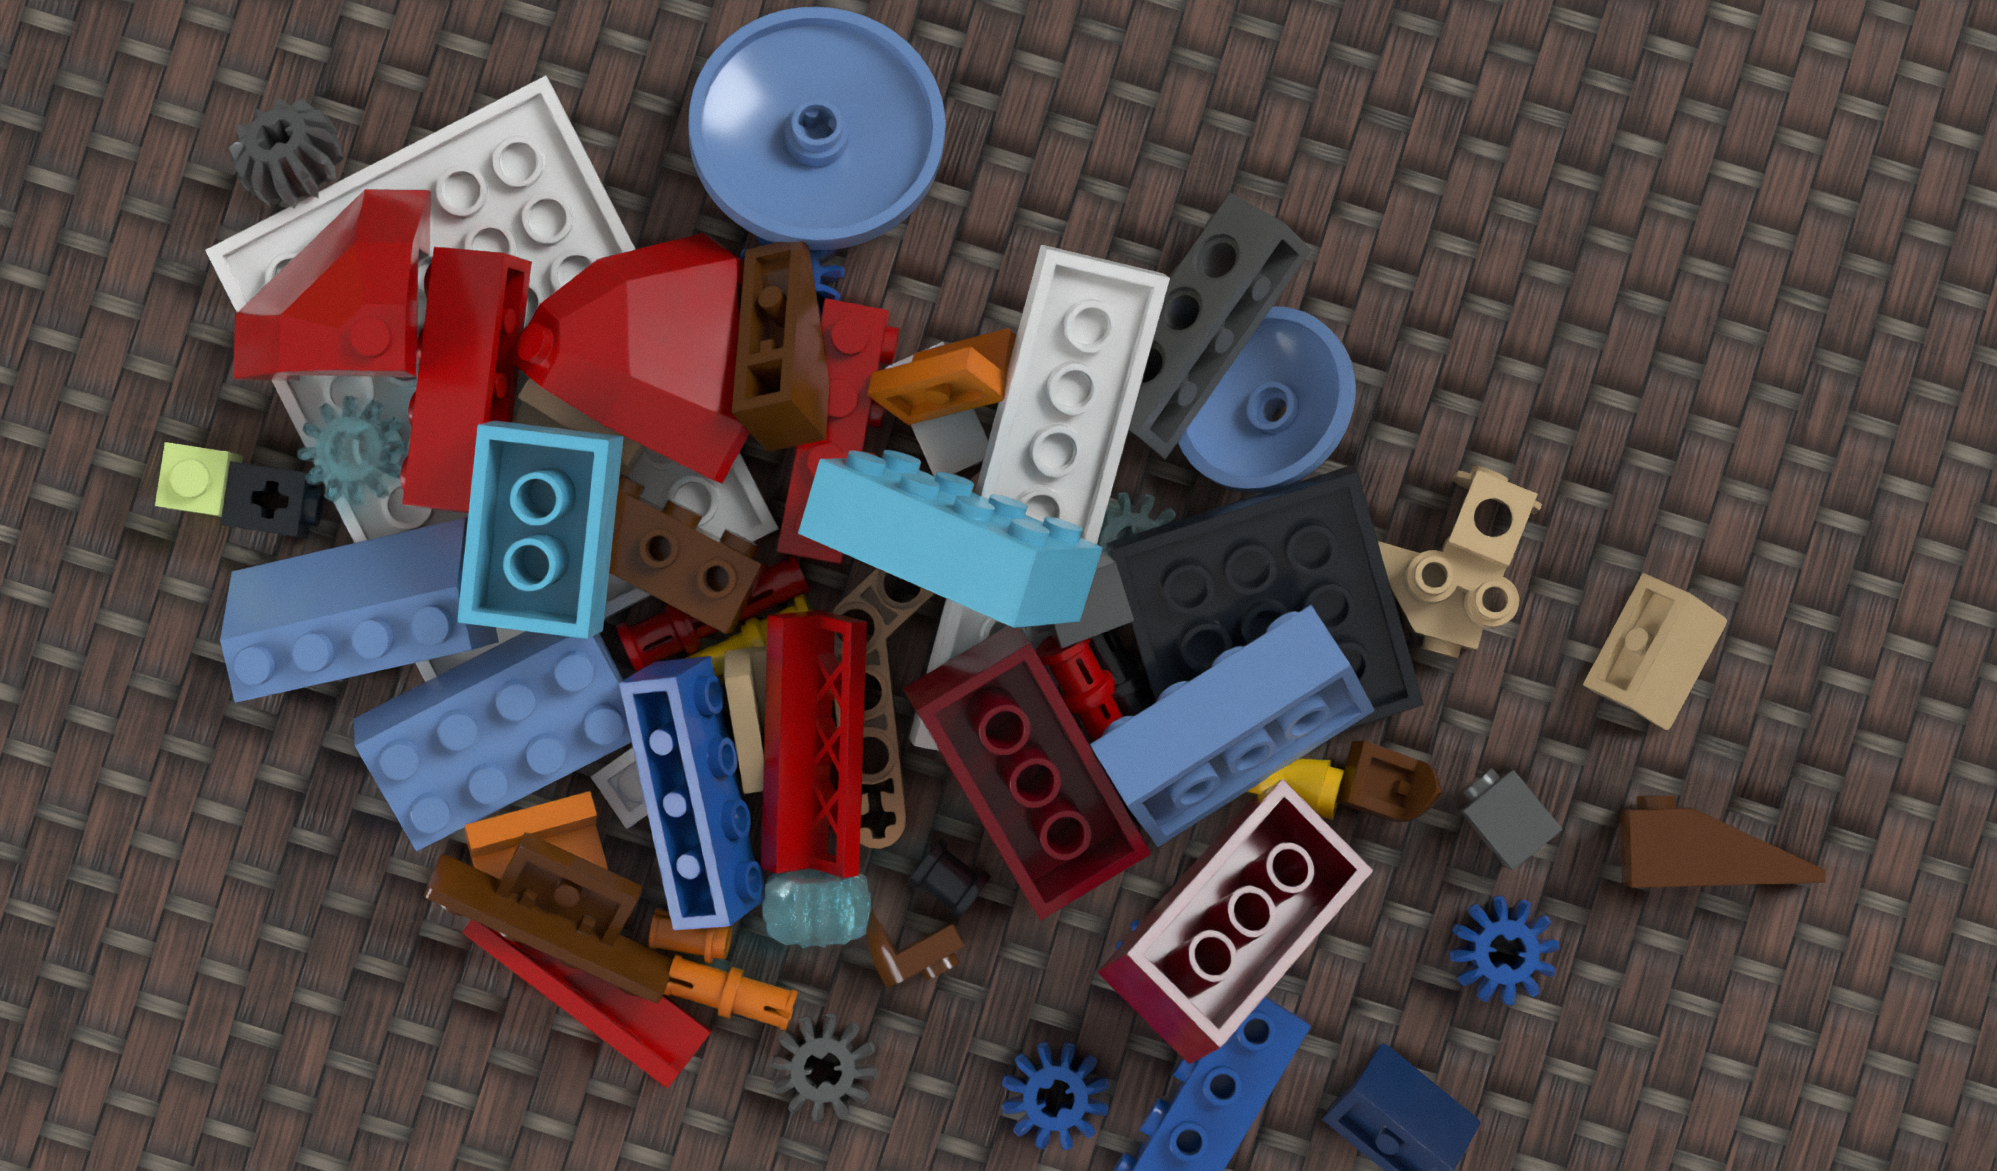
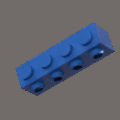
[619,656,764,930]
[1113,996,1311,1171]

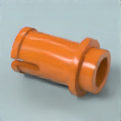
[649,908,733,964]

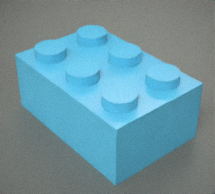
[457,421,624,639]

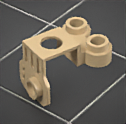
[1404,465,1542,628]

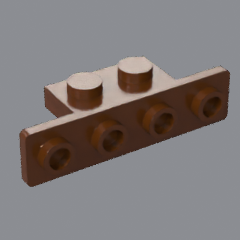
[424,832,673,1003]

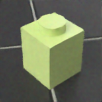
[155,442,243,517]

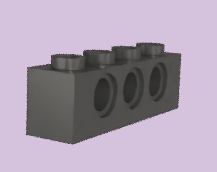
[1127,192,1312,459]

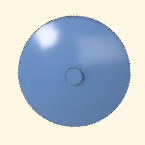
[688,7,946,250]

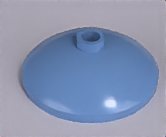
[1178,306,1356,493]

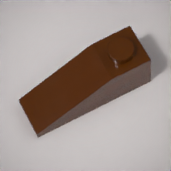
[732,241,830,452]
[1620,795,1826,888]

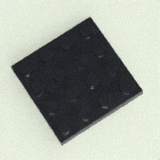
[1106,465,1424,730]

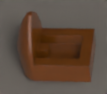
[1336,741,1442,822]
[866,908,965,988]

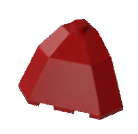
[234,189,431,381]
[510,233,750,484]

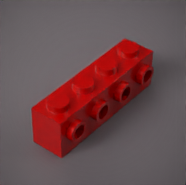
[400,247,532,513]
[777,298,900,566]

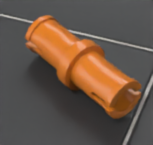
[664,954,798,1031]

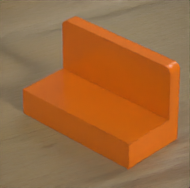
[867,328,1017,425]
[465,791,608,879]

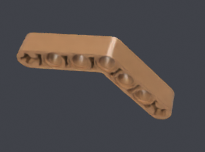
[831,472,980,849]

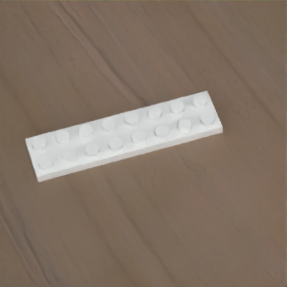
[909,245,1170,751]

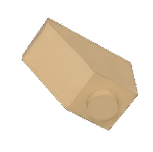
[1378,541,1494,659]

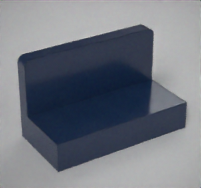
[1322,1043,1480,1171]

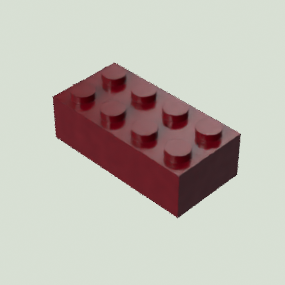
[902,625,1151,921]
[1097,779,1374,1064]

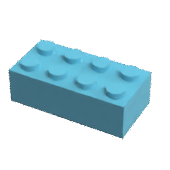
[798,450,1103,628]

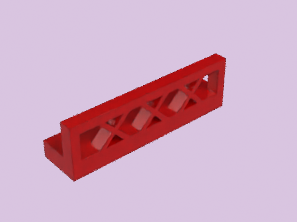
[761,610,867,878]
[462,919,713,1089]

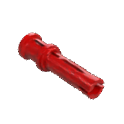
[616,555,811,673]
[1036,635,1128,809]

